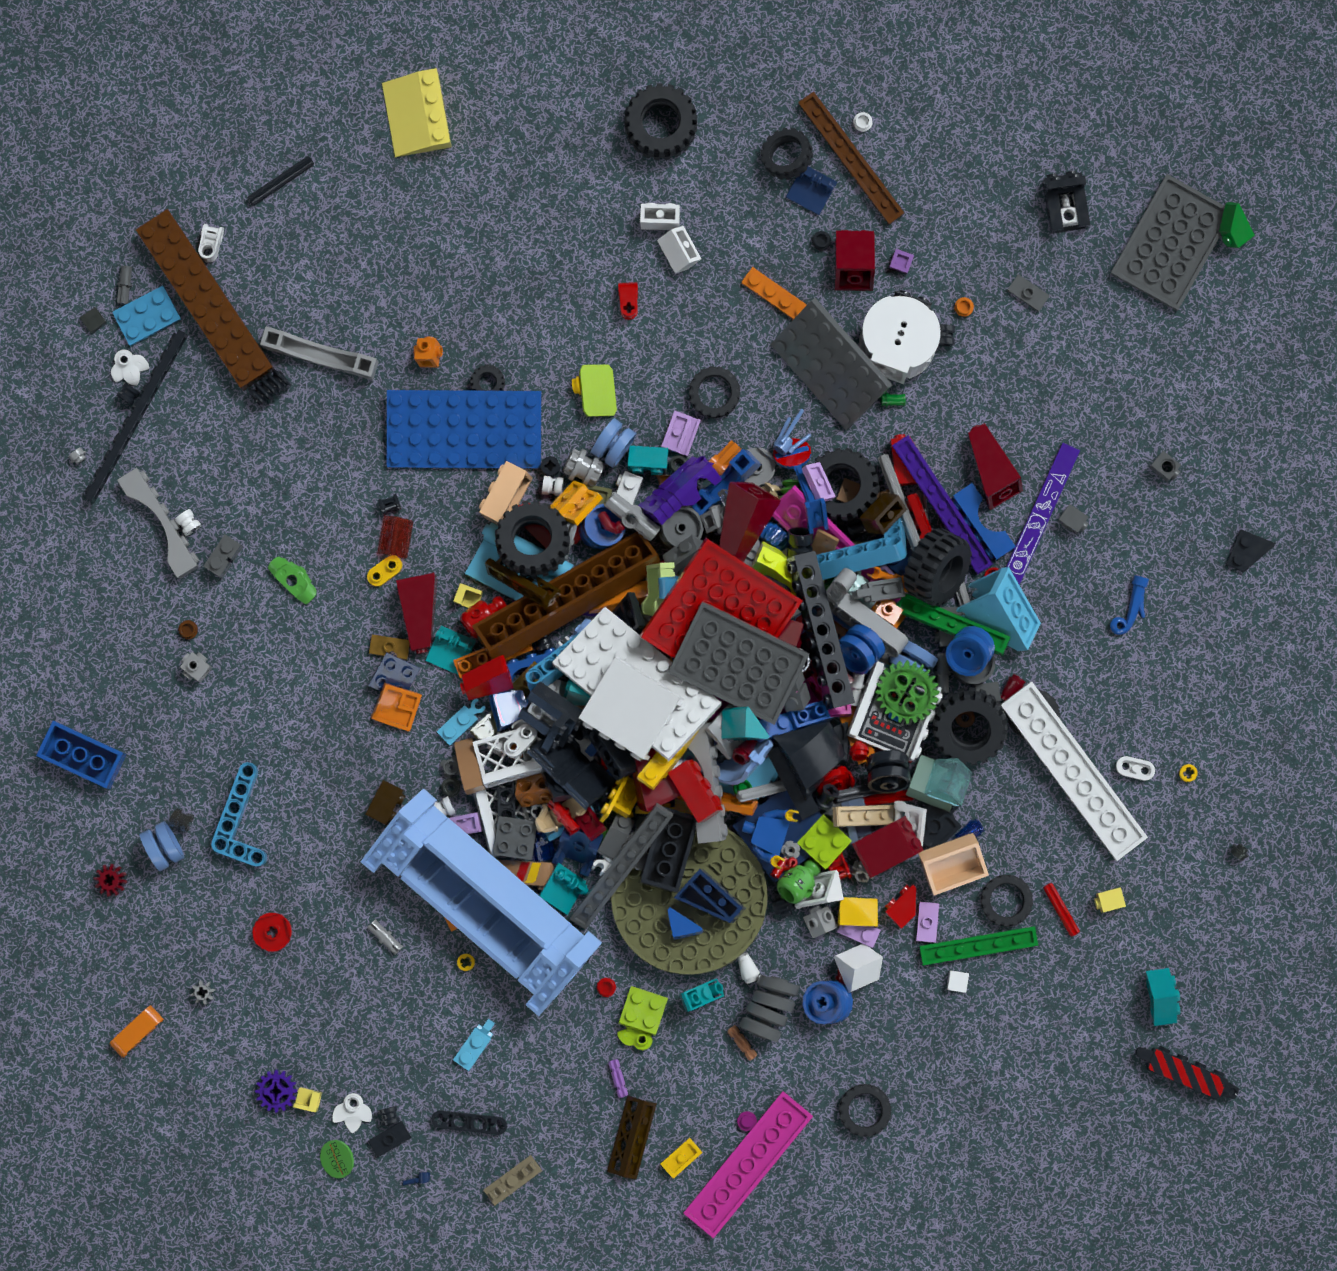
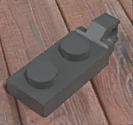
[851,577,905,603]

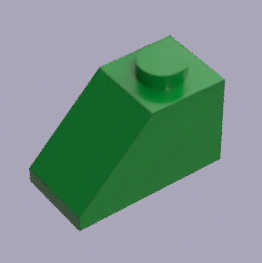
[1219,202,1255,248]

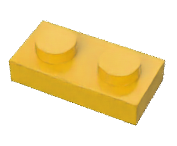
[660,1137,703,1179]

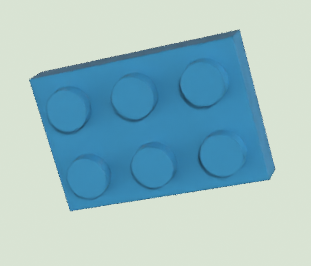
[112,286,181,346]

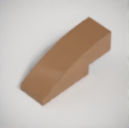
[454,737,486,795]

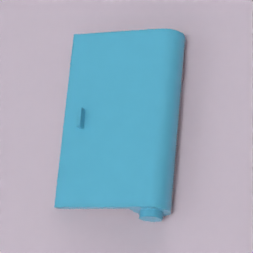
[465,522,574,601]

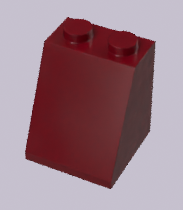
[835,230,875,291]
[852,816,924,878]

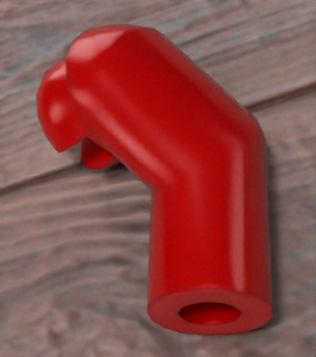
[770,857,798,879]

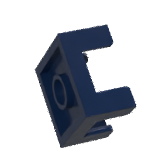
[552,827,604,877]

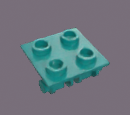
[425,626,476,675]
[539,863,589,915]

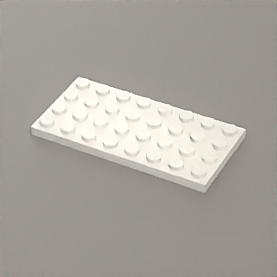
[552,607,722,761]

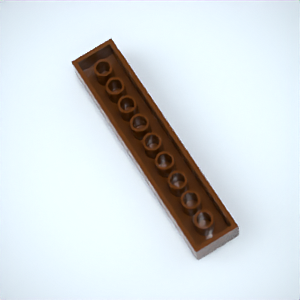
[136,209,274,391]
[472,532,661,660]

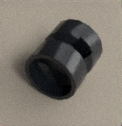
[787,527,813,558]

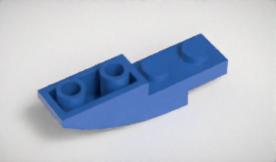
[757,701,831,742]

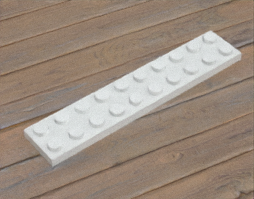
[1001,682,1148,861]

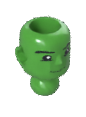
[777,859,821,904]

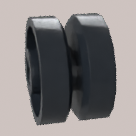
[866,750,911,793]

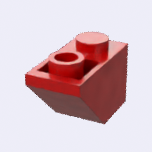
[885,885,916,929]

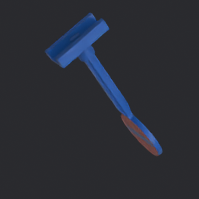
[773,438,829,534]

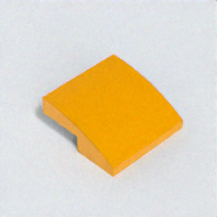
[550,480,603,526]

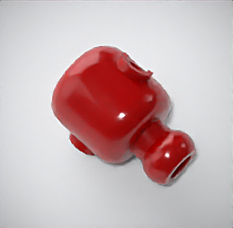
[460,596,507,638]

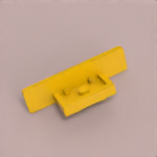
[599,775,637,822]

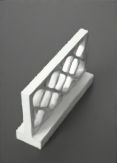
[473,729,542,788]
[473,780,536,857]

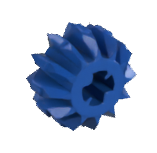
[758,522,789,551]

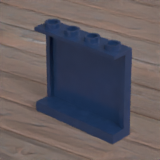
[733,791,822,882]

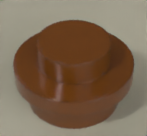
[178,620,198,640]

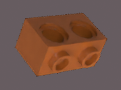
[515,773,552,807]

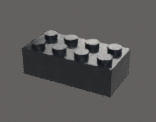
[638,807,697,893]

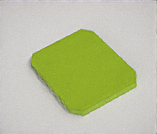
[579,364,617,417]

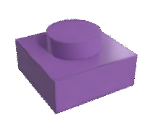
[889,249,914,274]

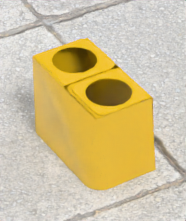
[837,897,878,927]

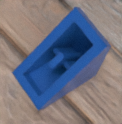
[668,907,703,940]

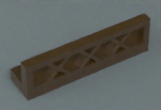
[485,558,561,608]
[607,1095,657,1179]

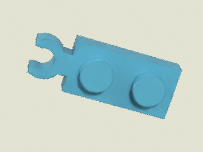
[437,698,486,746]

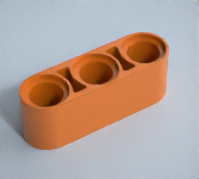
[109,1005,164,1058]

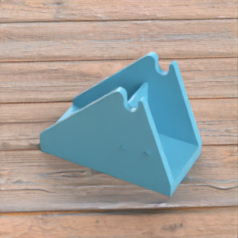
[956,567,1041,651]

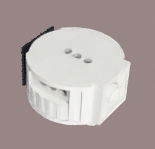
[859,290,940,384]

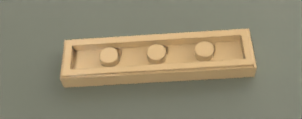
[832,805,895,827]

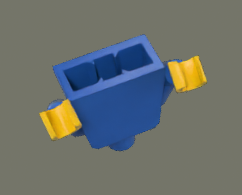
[742,809,799,869]

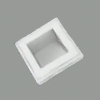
[947,971,969,993]

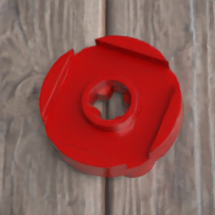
[816,766,855,800]
[253,912,292,952]

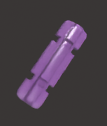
[608,1059,628,1098]

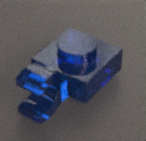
[533,828,555,862]

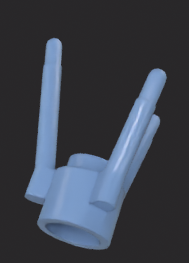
[773,409,811,455]

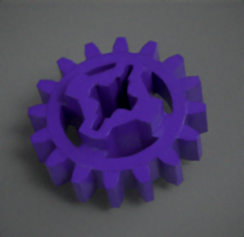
[255,1069,298,1113]

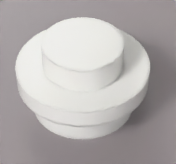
[853,112,872,132]

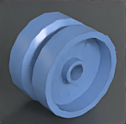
[591,418,637,468]
[888,641,938,680]
[140,821,184,871]

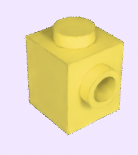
[1094,887,1126,912]

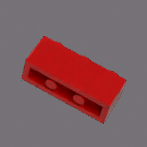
[668,759,723,823]

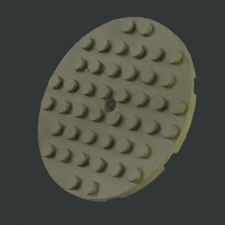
[611,829,767,975]

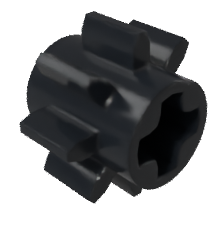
[772,895,796,918]

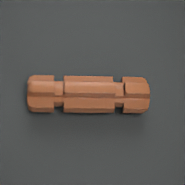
[728,1025,757,1061]

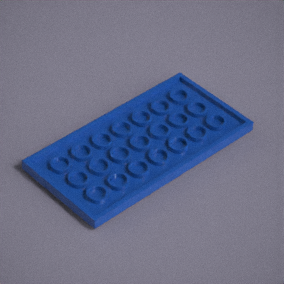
[387,390,541,468]

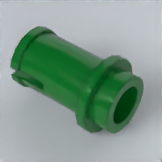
[881,392,906,408]

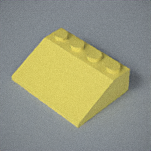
[382,68,452,157]

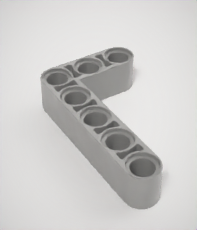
[826,568,908,657]

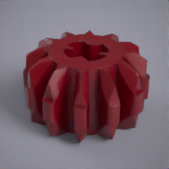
[94,864,127,897]

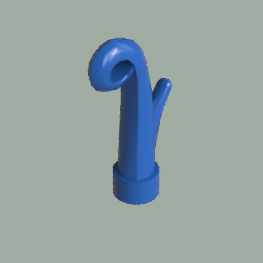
[1110,575,1149,635]

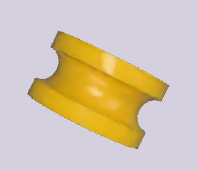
[1179,764,1197,782]
[457,954,475,971]

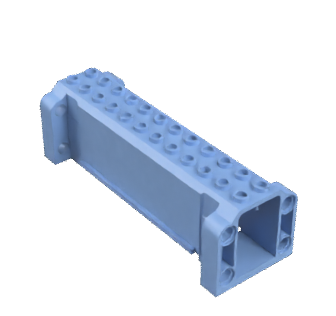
[360,789,602,1016]

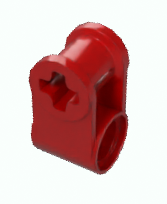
[618,282,638,320]
[828,853,852,880]

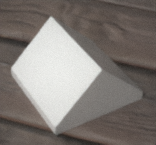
[795,870,844,908]
[834,944,883,993]

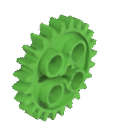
[875,660,940,724]

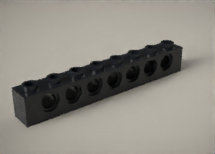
[787,551,855,710]

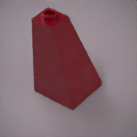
[968,423,1023,510]
[719,482,781,562]
[396,573,438,654]
[629,747,681,812]

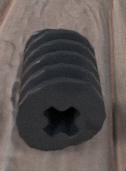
[248,369,291,409]

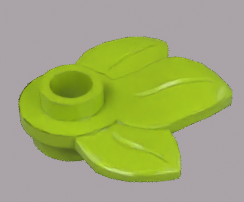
[617,1027,653,1051]

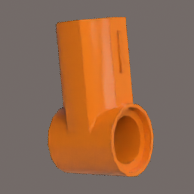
[708,440,742,476]

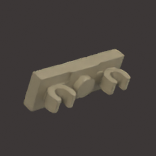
[484,1155,542,1206]

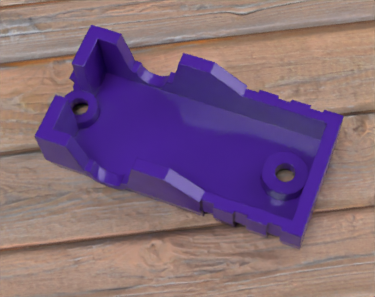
[638,456,722,525]

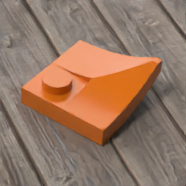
[371,683,422,731]

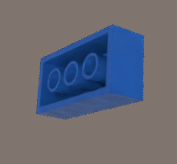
[36,721,127,789]

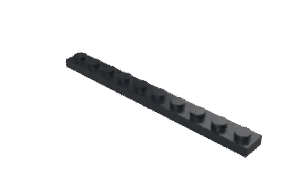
[85,330,188,503]

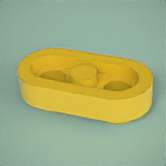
[367,556,403,587]

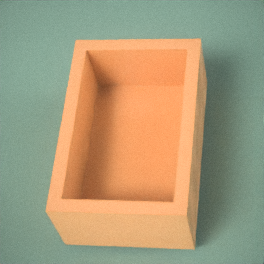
[479,461,533,524]
[918,833,989,895]

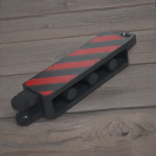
[1135,1046,1239,1100]

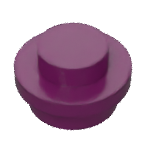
[737,1111,757,1131]

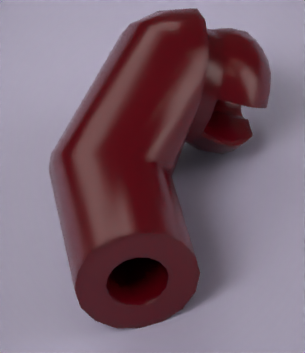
[598,511,625,534]

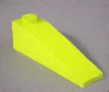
[751,541,812,597]

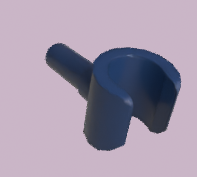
[403,1172,430,1185]

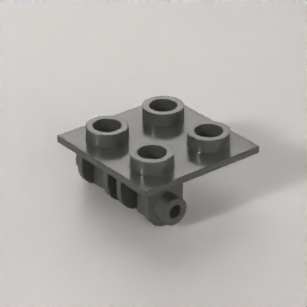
[493,816,536,860]

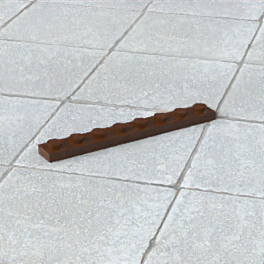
[798,91,905,225]

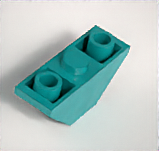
[679,978,724,1012]

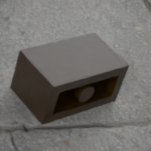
[860,493,907,535]
[365,780,406,825]

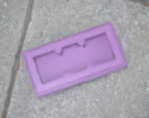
[449,812,483,834]
[916,902,939,943]

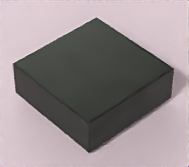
[80,307,107,334]

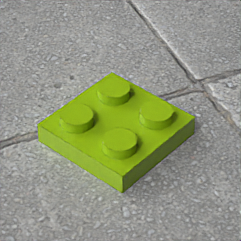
[797,814,852,870]
[619,986,668,1036]

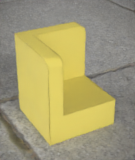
[454,583,483,608]
[293,1088,322,1112]

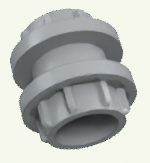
[563,449,604,486]

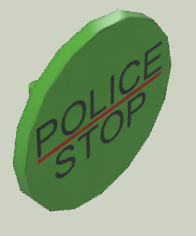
[320,1140,354,1178]

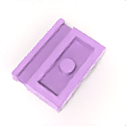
[661,411,701,457]

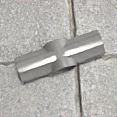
[604,492,661,541]

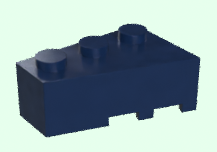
[674,869,746,923]

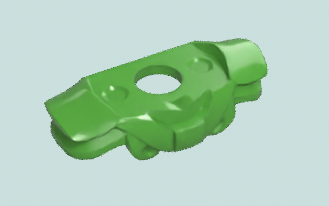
[268,557,317,604]

